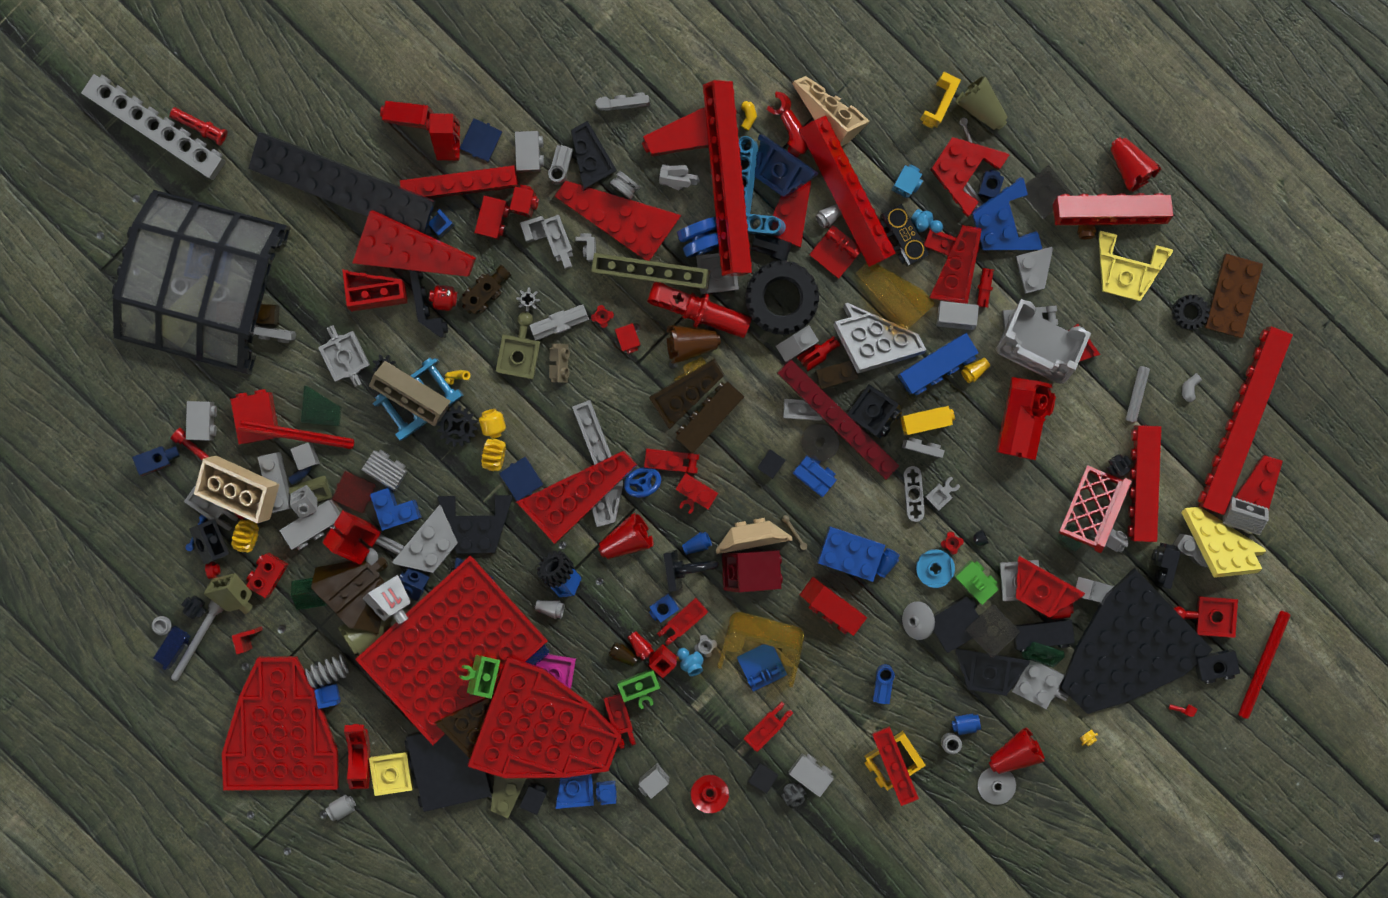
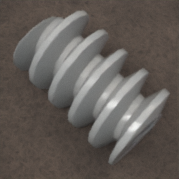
[305,654,349,689]

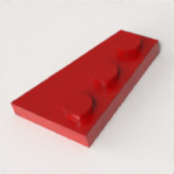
[1235,455,1283,511]

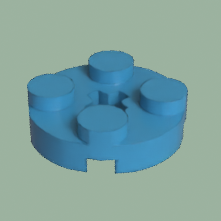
[916,549,955,588]

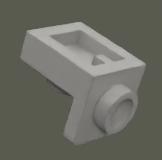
[575,233,596,262]

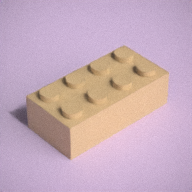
[194,456,280,523]

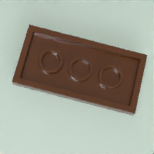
[1204,254,1263,338]

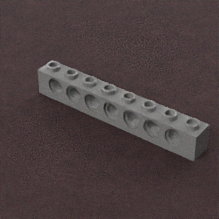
[81,74,226,180]

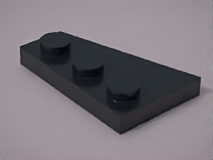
[571,121,617,190]

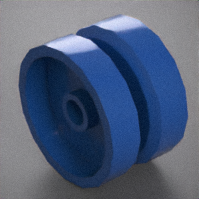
[677,217,719,258]

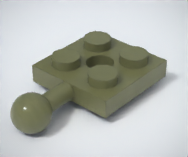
[496,312,541,379]

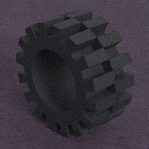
[1172,295,1210,330]
[537,551,574,588]

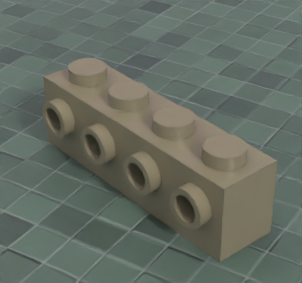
[369,361,451,426]

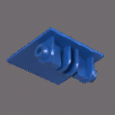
[737,640,787,691]

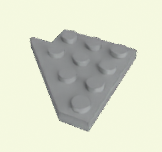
[833,303,926,373]

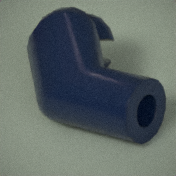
[289,466,312,485]

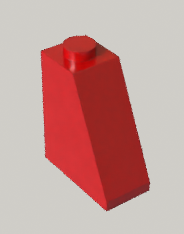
[380,101,433,130]

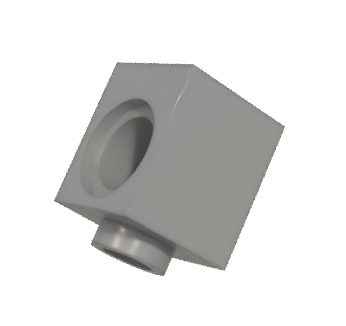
[290,485,317,519]

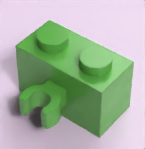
[954,560,999,605]
[459,655,500,698]
[617,669,661,709]

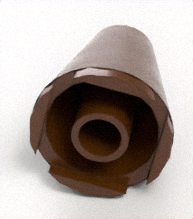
[666,325,721,364]

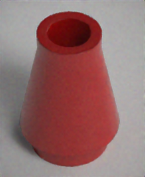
[628,631,654,660]

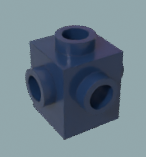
[399,567,430,601]

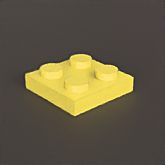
[369,752,413,796]

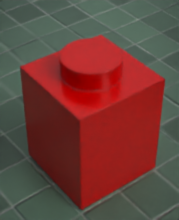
[615,323,641,354]
[649,644,677,678]

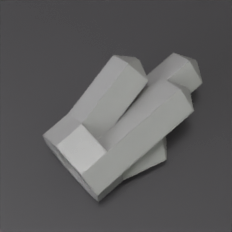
[659,165,700,191]

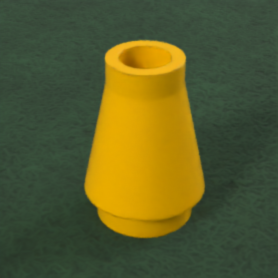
[961,357,990,383]

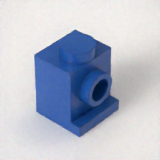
[596,781,617,805]

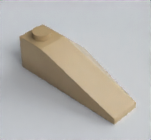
[793,76,869,146]

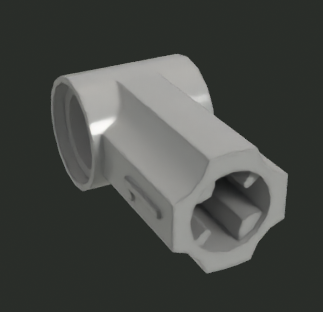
[548,145,573,185]

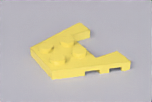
[1098,231,1173,301]

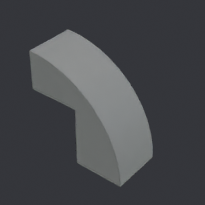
[1076,577,1114,603]

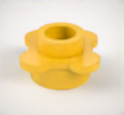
[1079,730,1098,747]

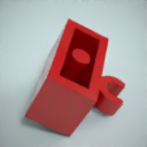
[675,473,718,514]

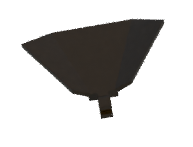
[311,556,388,634]

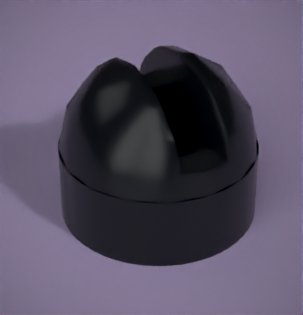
[973,529,989,546]

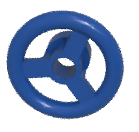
[624,467,661,498]

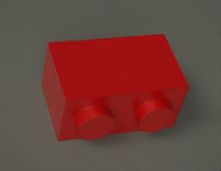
[474,195,510,240]

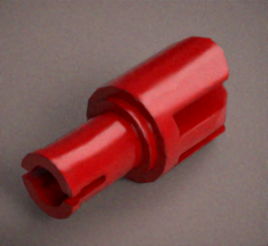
[797,336,840,372]

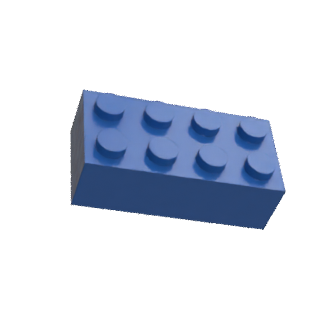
[897,333,979,395]

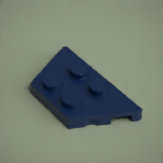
[755,134,818,197]

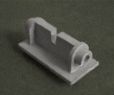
[1088,518,1129,553]

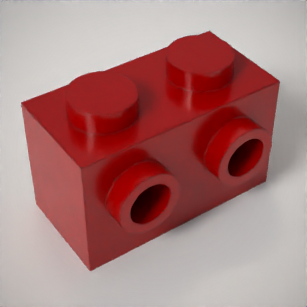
[510,185,539,218]
[246,553,289,598]

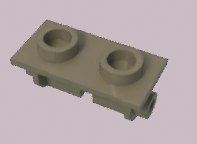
[549,344,570,383]

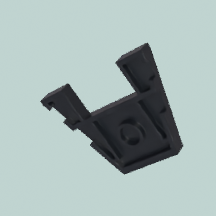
[438,495,513,553]

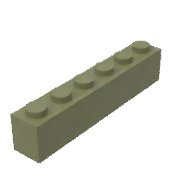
[591,253,711,290]

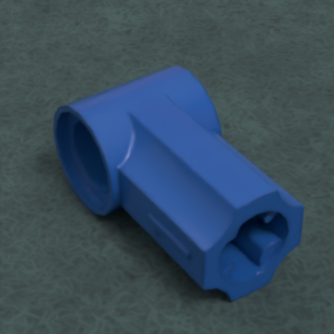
[873,664,895,704]

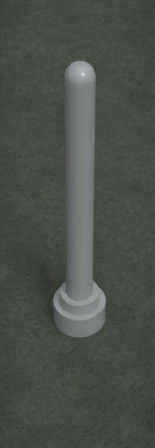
[171,600,224,681]

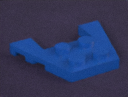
[972,177,1042,250]

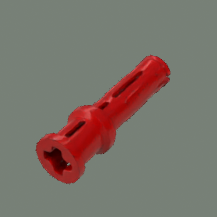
[169,107,228,146]

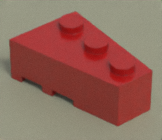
[426,113,460,161]
[342,269,408,312]
[799,577,867,636]

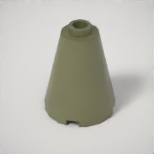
[955,76,1008,130]
[337,617,393,658]

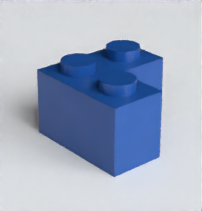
[370,488,422,530]

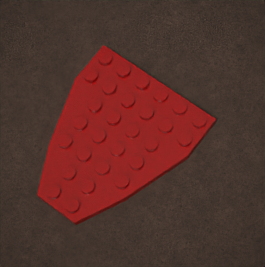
[222,656,339,790]
[468,656,621,778]

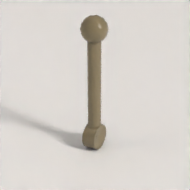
[782,515,807,550]

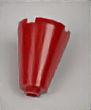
[1110,137,1162,192]
[598,513,654,559]
[989,727,1045,774]

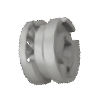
[610,171,640,200]

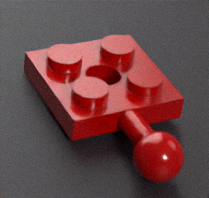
[1174,596,1238,638]

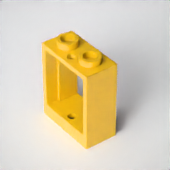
[900,406,955,435]
[864,731,926,791]

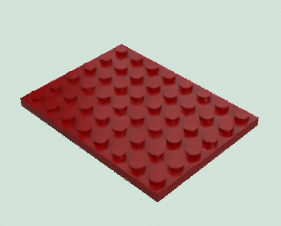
[355,555,548,745]

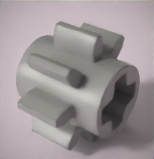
[516,288,541,312]

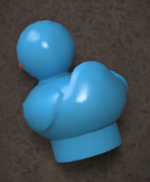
[911,209,943,233]
[676,648,704,676]

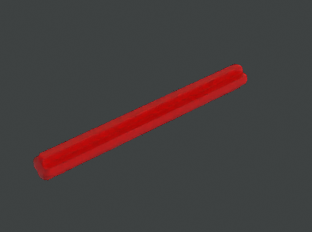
[239,420,354,449]
[1238,611,1291,719]

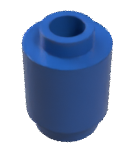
[952,713,981,736]

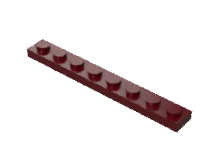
[777,359,899,480]

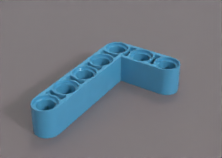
[739,136,786,236]

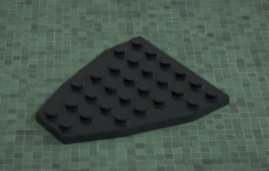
[1060,568,1213,714]

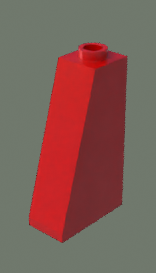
[642,107,709,156]

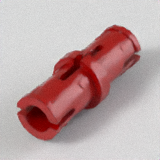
[976,268,994,308]

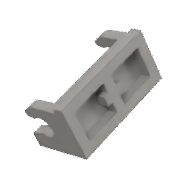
[936,301,979,330]

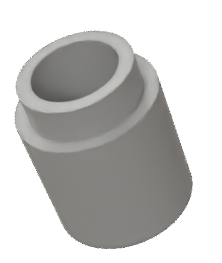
[941,732,962,754]
[326,795,356,821]

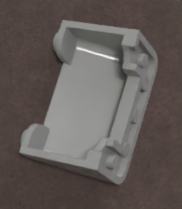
[996,299,1091,384]

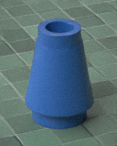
[682,532,712,555]
[876,548,900,578]

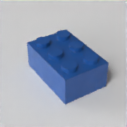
[817,526,885,582]

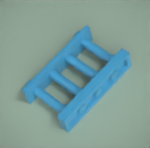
[373,358,464,441]

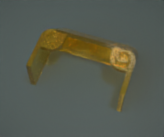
[718,611,804,688]

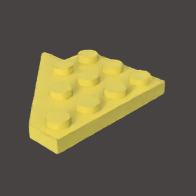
[1181,507,1266,578]

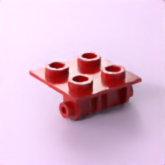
[809,225,861,279]

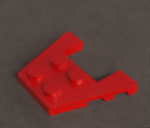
[930,137,1009,217]

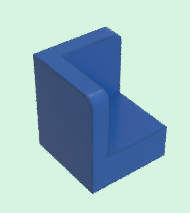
[428,209,455,238]
[551,569,581,598]
[314,683,341,709]

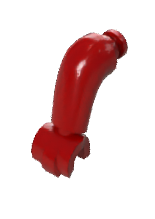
[766,92,808,157]

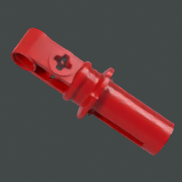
[647,282,751,338]

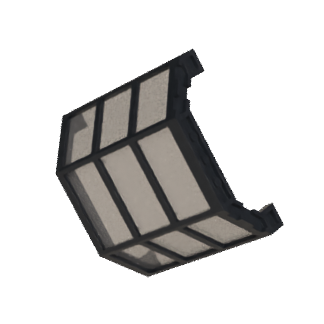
[112,190,291,375]

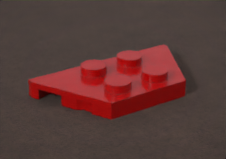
[1016,556,1085,618]

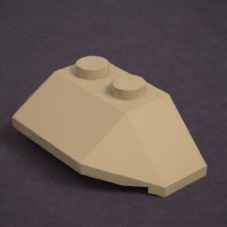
[716,518,792,554]

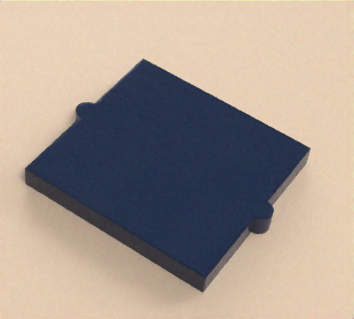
[460,118,502,162]
[499,456,544,501]

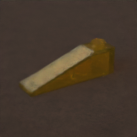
[856,263,935,329]

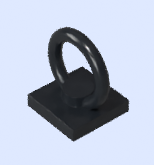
[663,550,719,592]

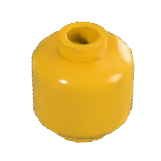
[479,409,506,439]

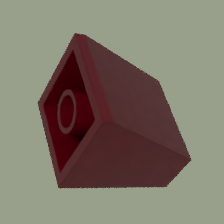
[722,550,783,592]

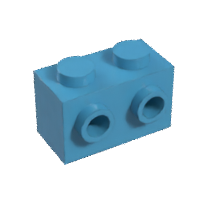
[891,165,923,199]

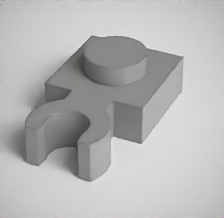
[925,477,960,511]

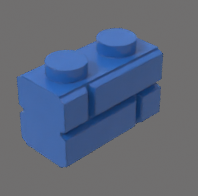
[792,455,837,497]

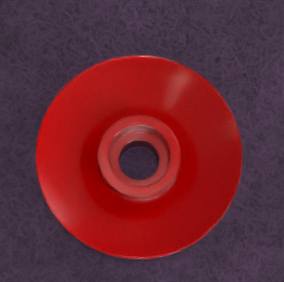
[691,775,729,813]

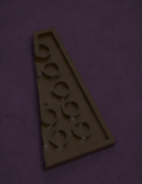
[435,668,551,758]

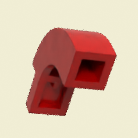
[344,724,370,789]

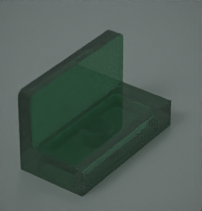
[291,578,327,610]

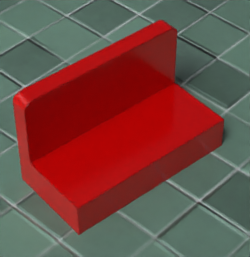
[232,626,263,654]

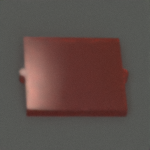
[332,471,376,513]

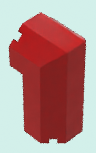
[996,377,1056,460]

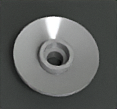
[902,601,935,640]
[978,767,1016,805]

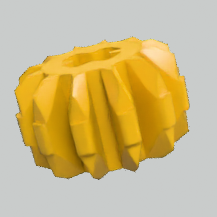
[481,439,506,471]
[231,520,259,553]

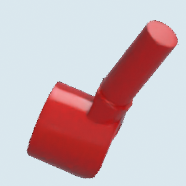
[1169,704,1198,717]

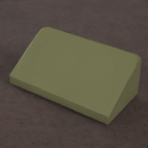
[289,476,332,502]

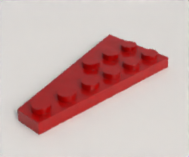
[555,180,682,261]
[352,210,476,277]
[517,451,637,544]

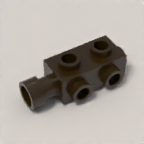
[461,264,512,314]

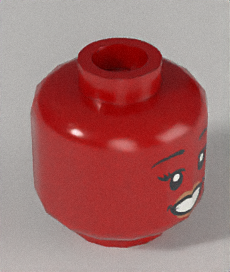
[429,284,458,311]

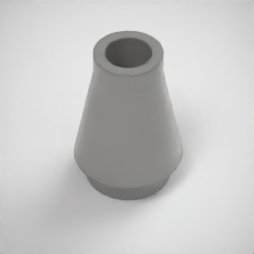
[815,204,842,228]
[535,600,565,619]

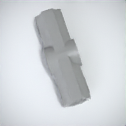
[530,304,589,340]

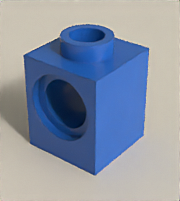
[649,592,680,623]

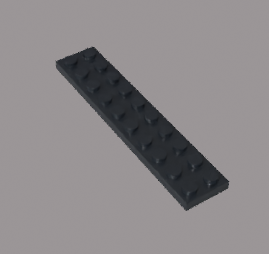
[248,132,435,234]

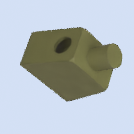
[204,573,252,614]

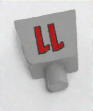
[363,575,410,625]

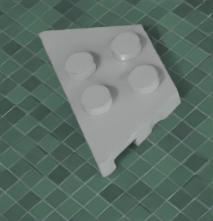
[392,505,458,573]

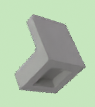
[520,216,547,243]
[291,442,320,470]

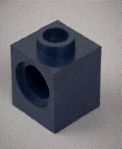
[977,170,1004,199]

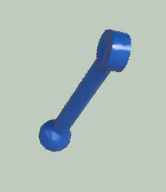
[185,515,207,551]

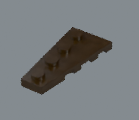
[649,358,725,430]

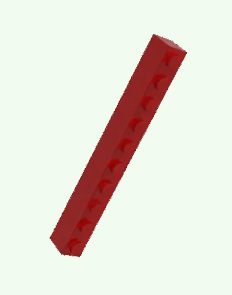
[703,80,752,276]
[1198,326,1293,515]

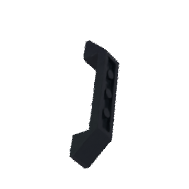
[409,227,449,338]

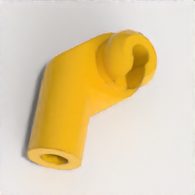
[741,101,757,131]
[444,370,470,385]

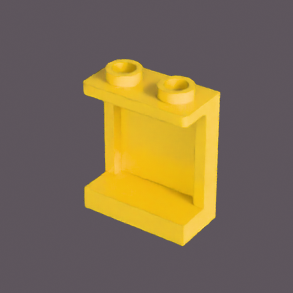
[920,72,961,128]

